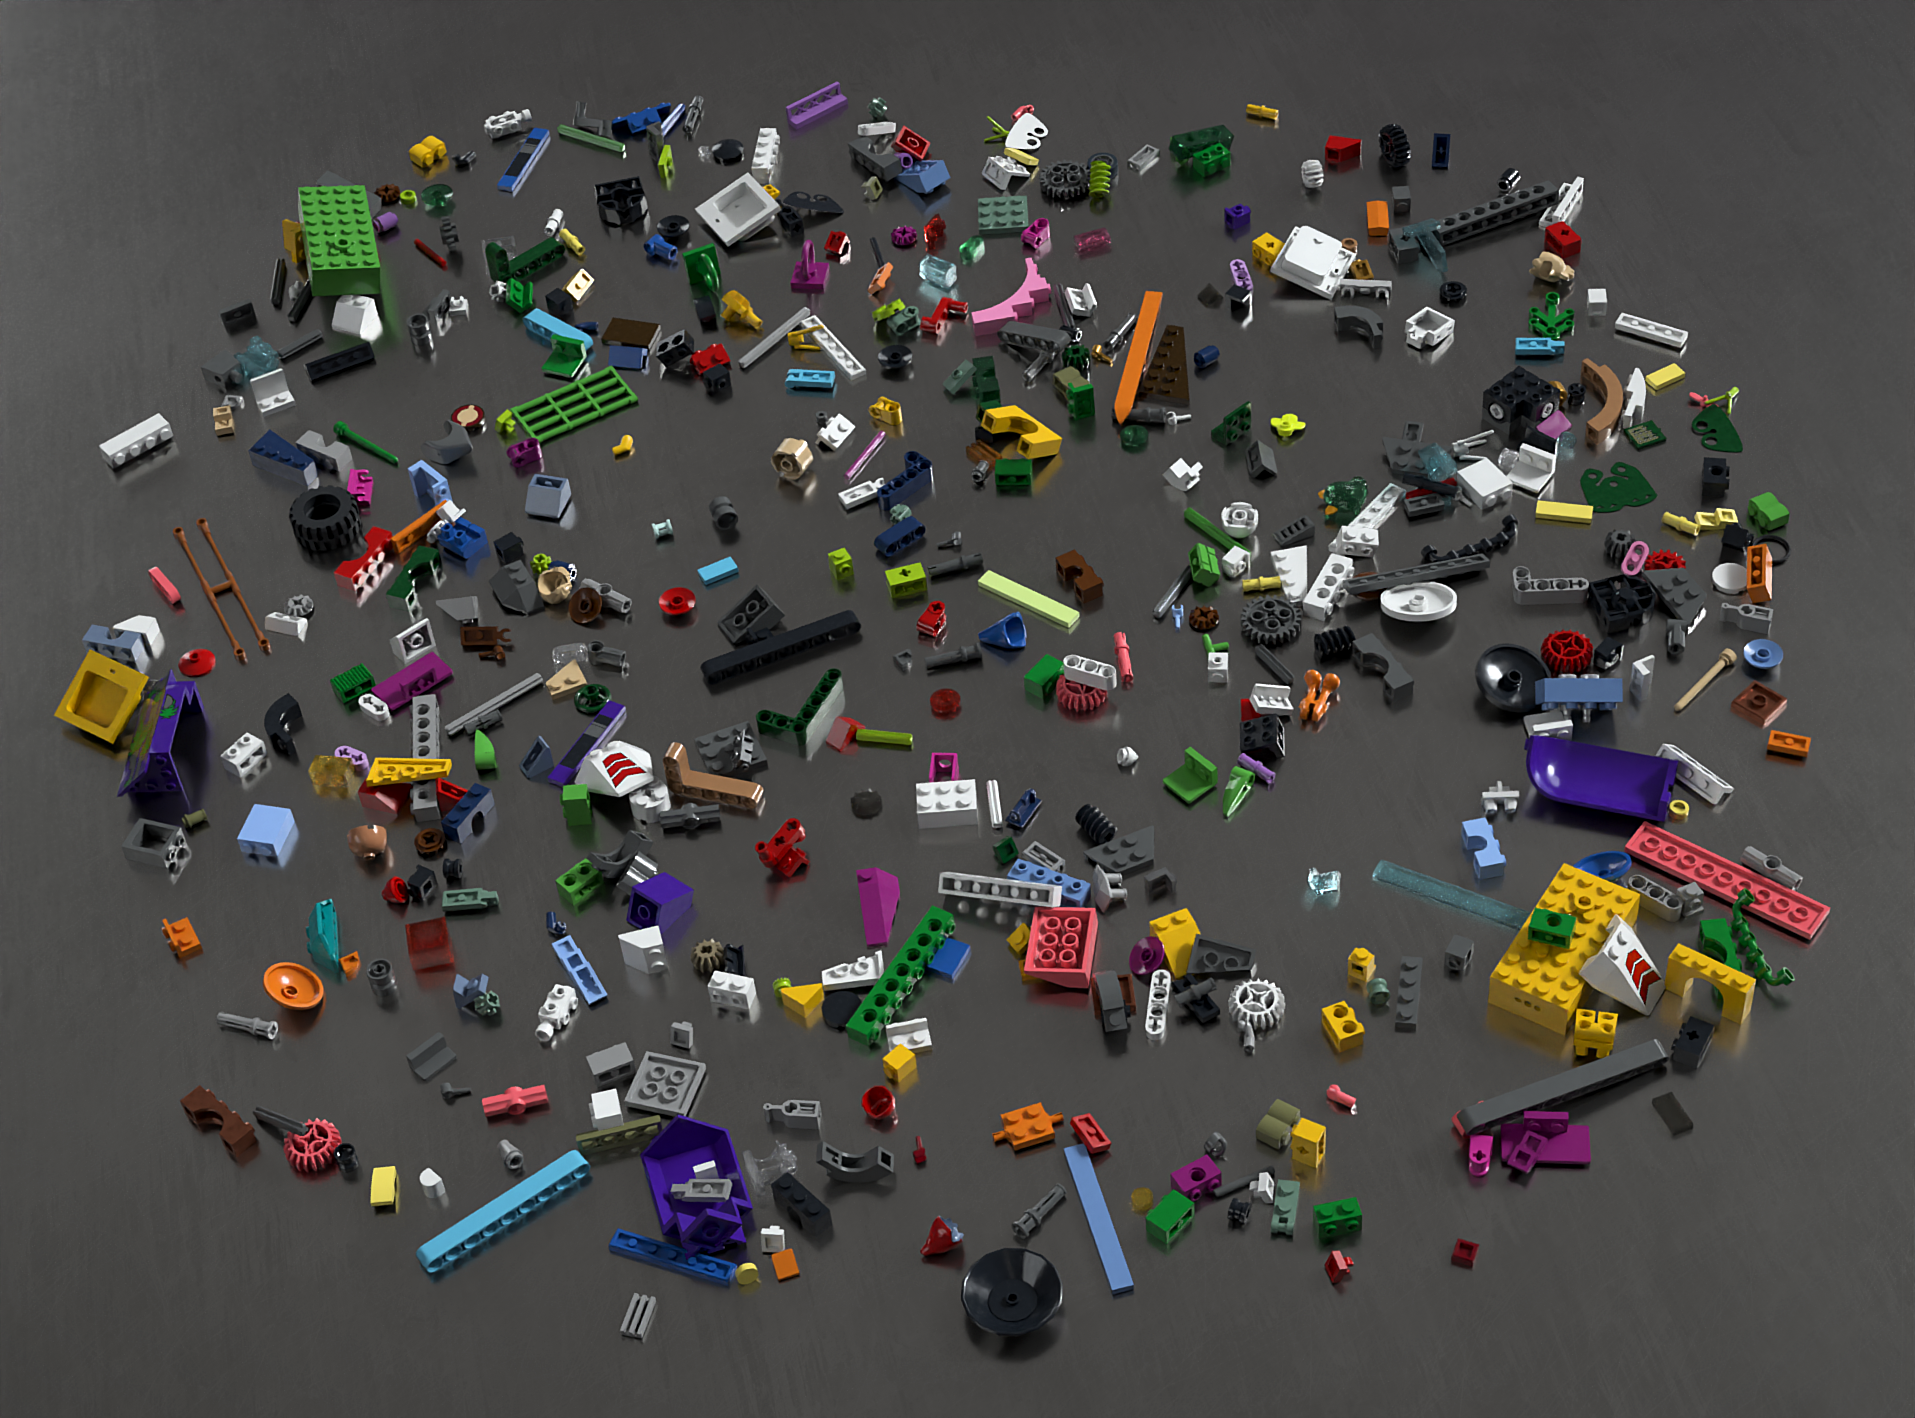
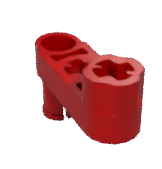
[920,297,968,334]
[755,818,806,868]

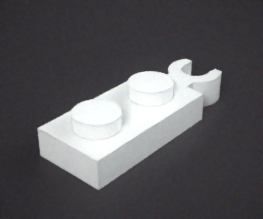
[838,478,885,509]

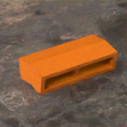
[1367,201,1389,236]

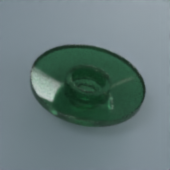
[421,184,453,206]

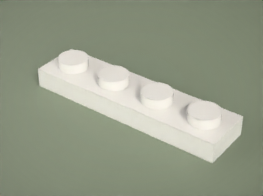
[1615,313,1688,348]

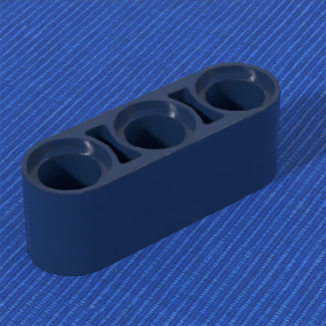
[874,516,926,557]

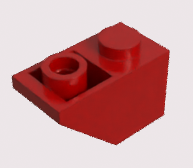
[1325,135,1362,162]

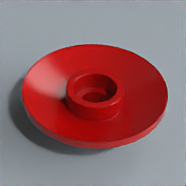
[659,587,696,615]
[178,649,216,677]

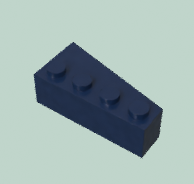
[248,429,318,487]

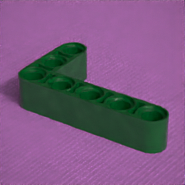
[485,237,565,283]
[756,668,843,746]

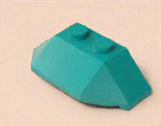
[306,899,339,973]

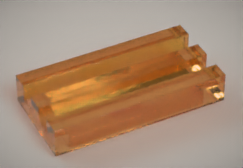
[966,439,1002,469]

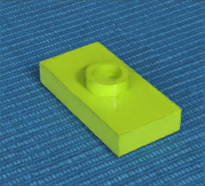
[658,145,672,178]

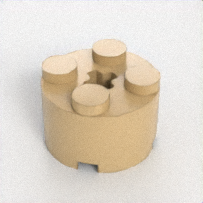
[771,438,813,480]

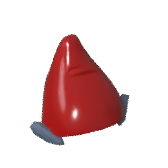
[920,1215,964,1256]

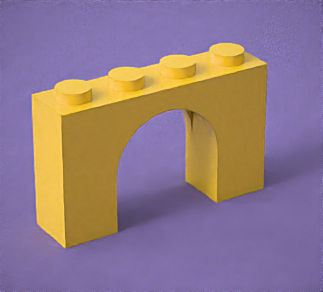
[981,405,1062,459]
[1664,943,1756,1025]

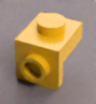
[1006,922,1032,955]

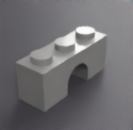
[296,430,352,472]

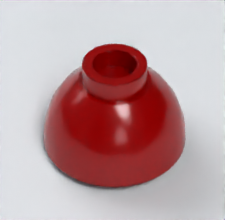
[382,876,409,904]

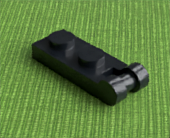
[1171,973,1220,1023]

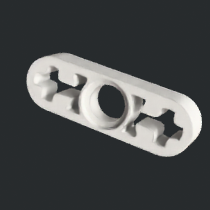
[858,122,896,136]

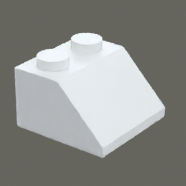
[332,295,378,335]
[390,618,436,664]
[618,926,668,974]

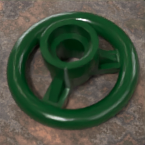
[574,684,611,713]

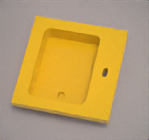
[54,650,149,744]

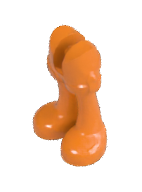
[1299,670,1340,722]

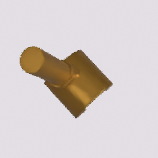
[1091,344,1113,363]

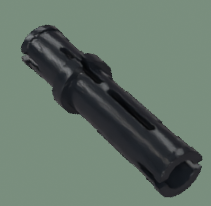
[1402,472,1458,498]

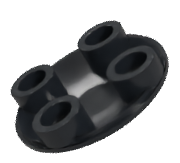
[712,139,744,162]

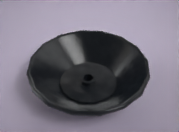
[961,1248,1063,1336]

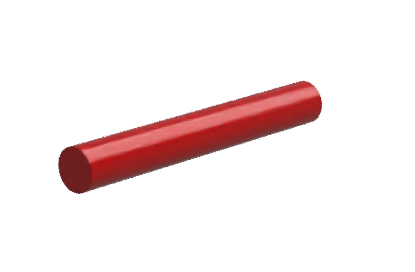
[414,239,447,267]

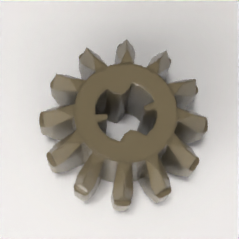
[690,939,725,973]

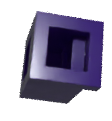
[1224,204,1251,230]

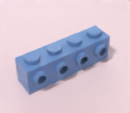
[1007,859,1091,908]

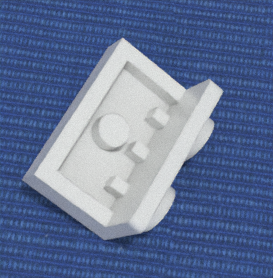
[1064,283,1097,317]
[815,413,855,451]
[1249,684,1294,716]

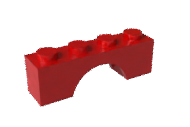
[334,526,393,591]

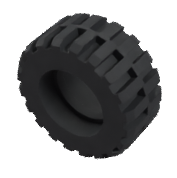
[289,485,361,551]

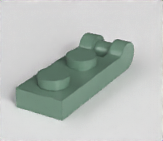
[1271,1179,1300,1235]

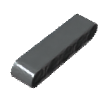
[997,321,1071,353]

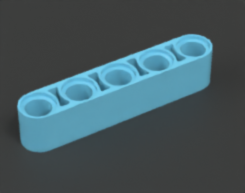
[523,308,593,351]

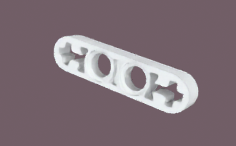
[1145,970,1171,1040]

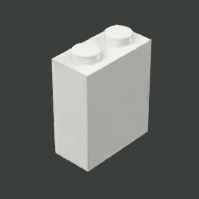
[1456,458,1513,510]

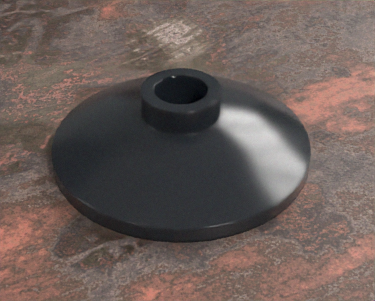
[657,215,690,237]
[878,345,912,369]

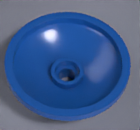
[1573,851,1632,883]

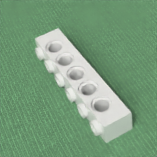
[938,872,1062,907]

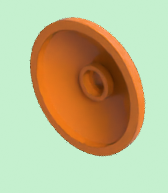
[263,962,323,1010]

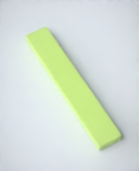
[978,570,1080,628]

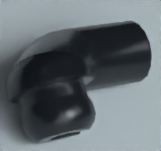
[452,151,476,165]

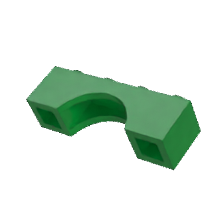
[1698,918,1742,999]

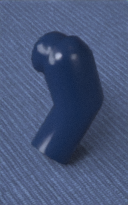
[574,322,599,332]

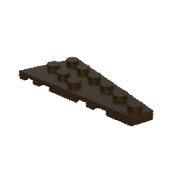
[1139,325,1190,405]

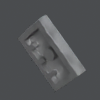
[646,121,664,161]

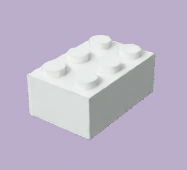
[916,779,978,829]

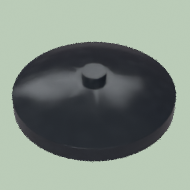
[1475,643,1551,713]

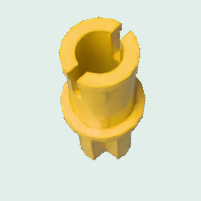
[1246,104,1278,120]

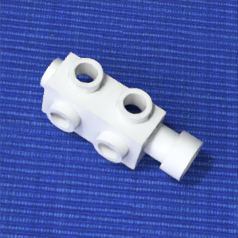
[484,109,532,139]
[535,984,578,1041]

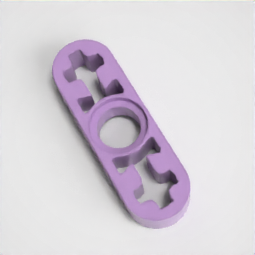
[1230,259,1253,294]

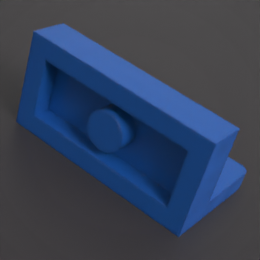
[608,345,647,369]

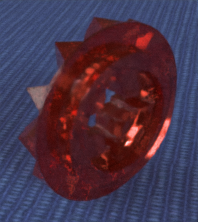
[930,689,961,713]

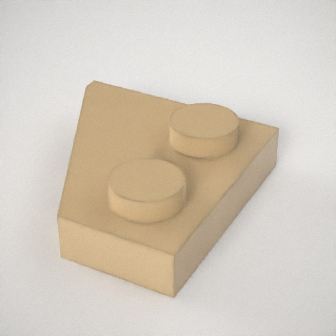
[546,659,587,700]

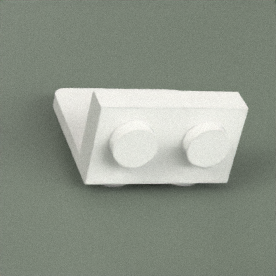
[1524,711,1573,741]

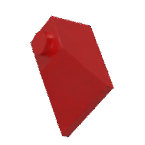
[891,125,930,161]
[358,778,413,814]

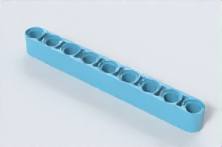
[416,1150,590,1273]

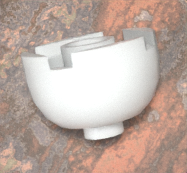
[1221,502,1258,538]

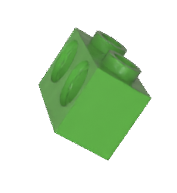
[555,858,604,906]

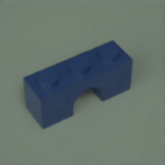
[441,783,495,844]

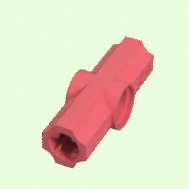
[482,1085,548,1117]

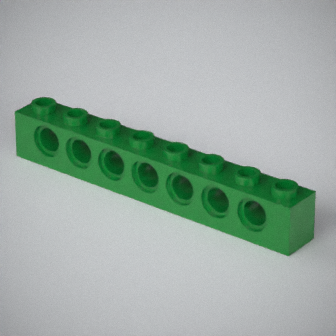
[846,905,956,1047]

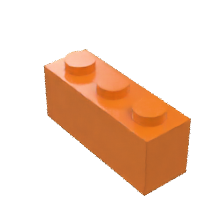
[1747,544,1772,603]

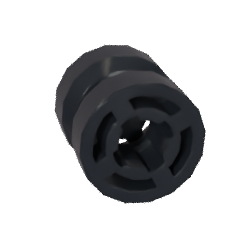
[334,1143,359,1173]

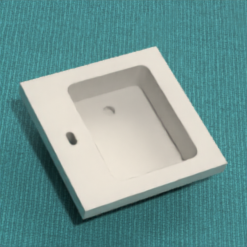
[695,173,781,247]
[1270,226,1356,300]

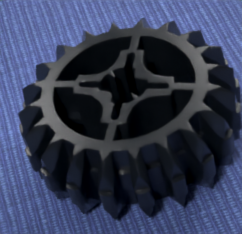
[1378,124,1411,168]

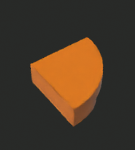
[338,951,360,977]

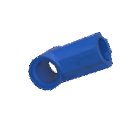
[643,234,678,260]

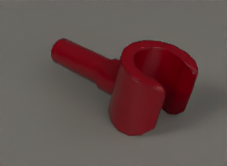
[912,1136,927,1164]

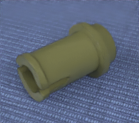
[181,808,208,829]

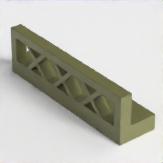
[576,1115,663,1156]

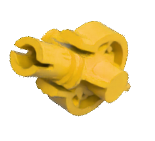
[720,290,763,329]

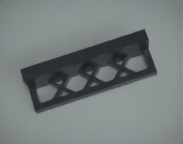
[303,342,375,380]

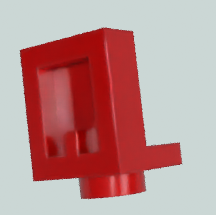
[824,231,850,255]

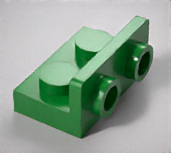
[506,278,533,313]
[1066,383,1095,420]

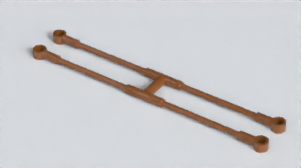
[173,518,271,661]

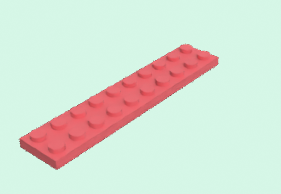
[1624,821,1830,940]

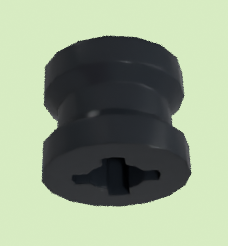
[1567,383,1586,405]
[443,858,463,878]
[1227,1198,1252,1224]

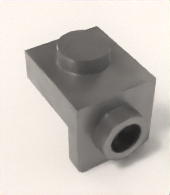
[1144,867,1177,894]

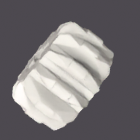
[1301,160,1324,188]

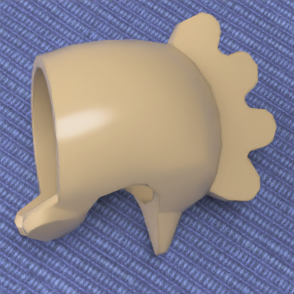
[1529,251,1575,282]

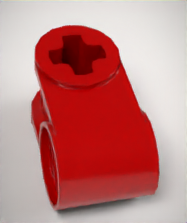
[916,601,946,637]

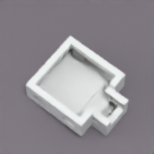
[1405,307,1455,349]

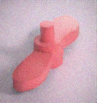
[1689,392,1718,407]

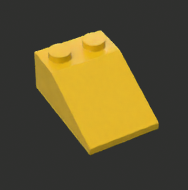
[1149,908,1201,980]

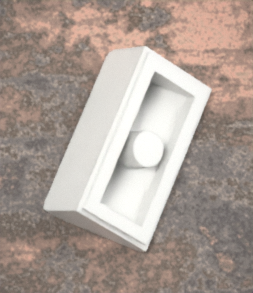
[265,612,307,636]

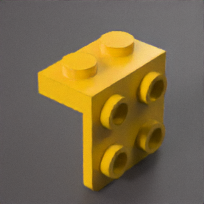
[282,219,306,263]

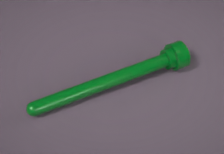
[333,421,398,463]

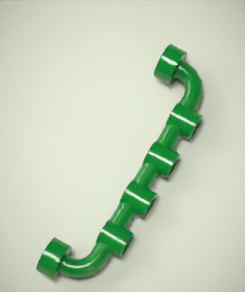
[1730,888,1795,986]

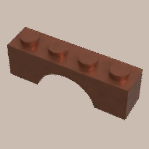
[180,1085,256,1157]

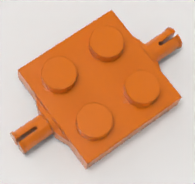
[992,1102,1064,1151]

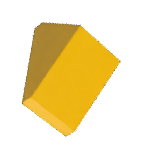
[781,983,824,1018]

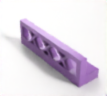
[786,82,848,130]

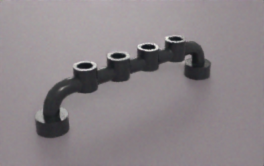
[1421,514,1519,563]

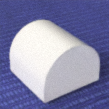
[420,1168,445,1198]

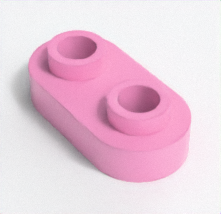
[1621,541,1649,577]

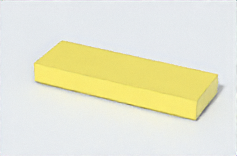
[1535,500,1593,523]

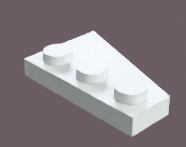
[822,950,884,991]

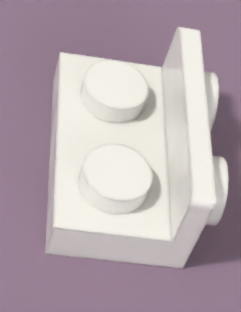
[885,1018,932,1053]

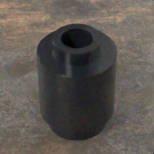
[1497,168,1520,191]

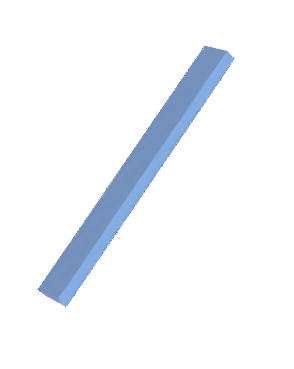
[1064,1143,1134,1294]

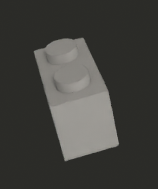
[586,1042,636,1087]

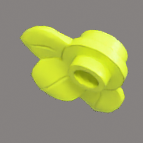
[1270,414,1306,436]

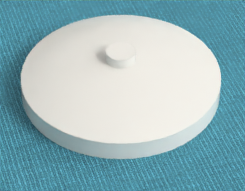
[1380,581,1457,621]

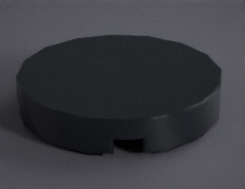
[821,991,862,1028]

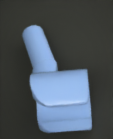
[1172,605,1183,630]

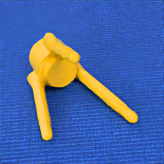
[788,324,824,350]

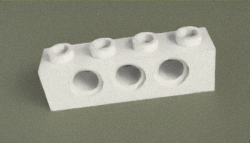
[1303,553,1355,621]

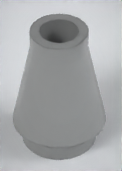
[497,1140,523,1169]

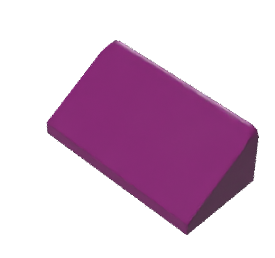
[1535,410,1572,439]

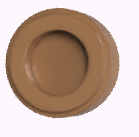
[1341,238,1357,253]

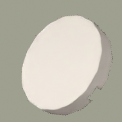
[1712,563,1747,594]

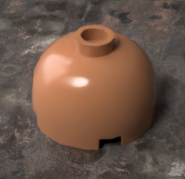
[347,825,387,860]

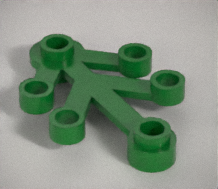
[1528,292,1575,341]

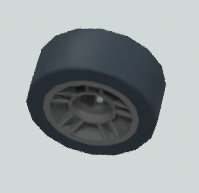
[1087,152,1118,180]

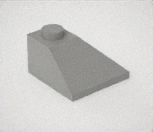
[436,596,478,624]

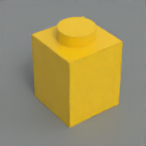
[882,1044,917,1082]

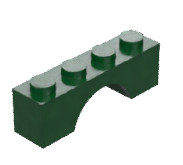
[386,545,442,612]

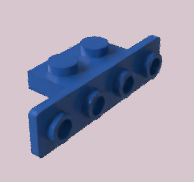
[611,103,671,136]

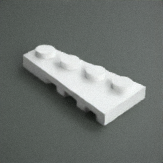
[1271,545,1307,607]

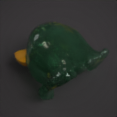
[1318,476,1368,516]

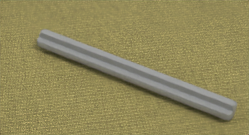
[738,307,810,368]
[444,673,543,736]

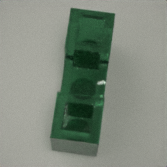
[971,356,1001,403]

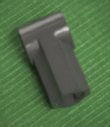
[1666,619,1687,655]
[587,640,626,666]

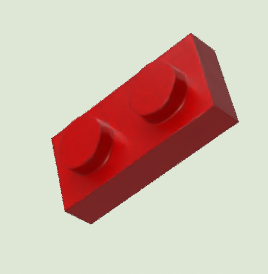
[1070,1113,1111,1154]

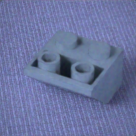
[525,474,571,518]

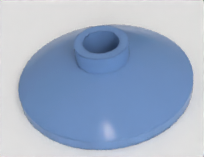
[1743,639,1783,669]

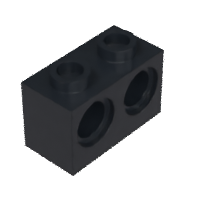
[656,329,694,367]

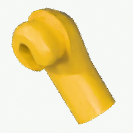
[612,435,633,456]

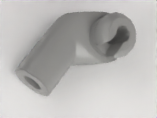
[1237,1020,1255,1052]

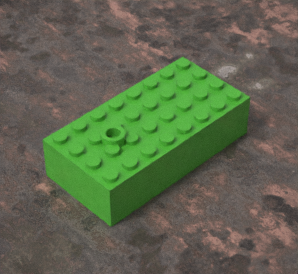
[298,185,380,296]

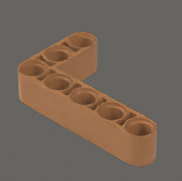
[663,742,764,809]

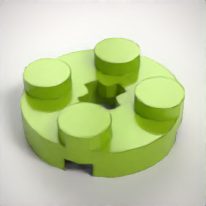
[872,298,906,322]

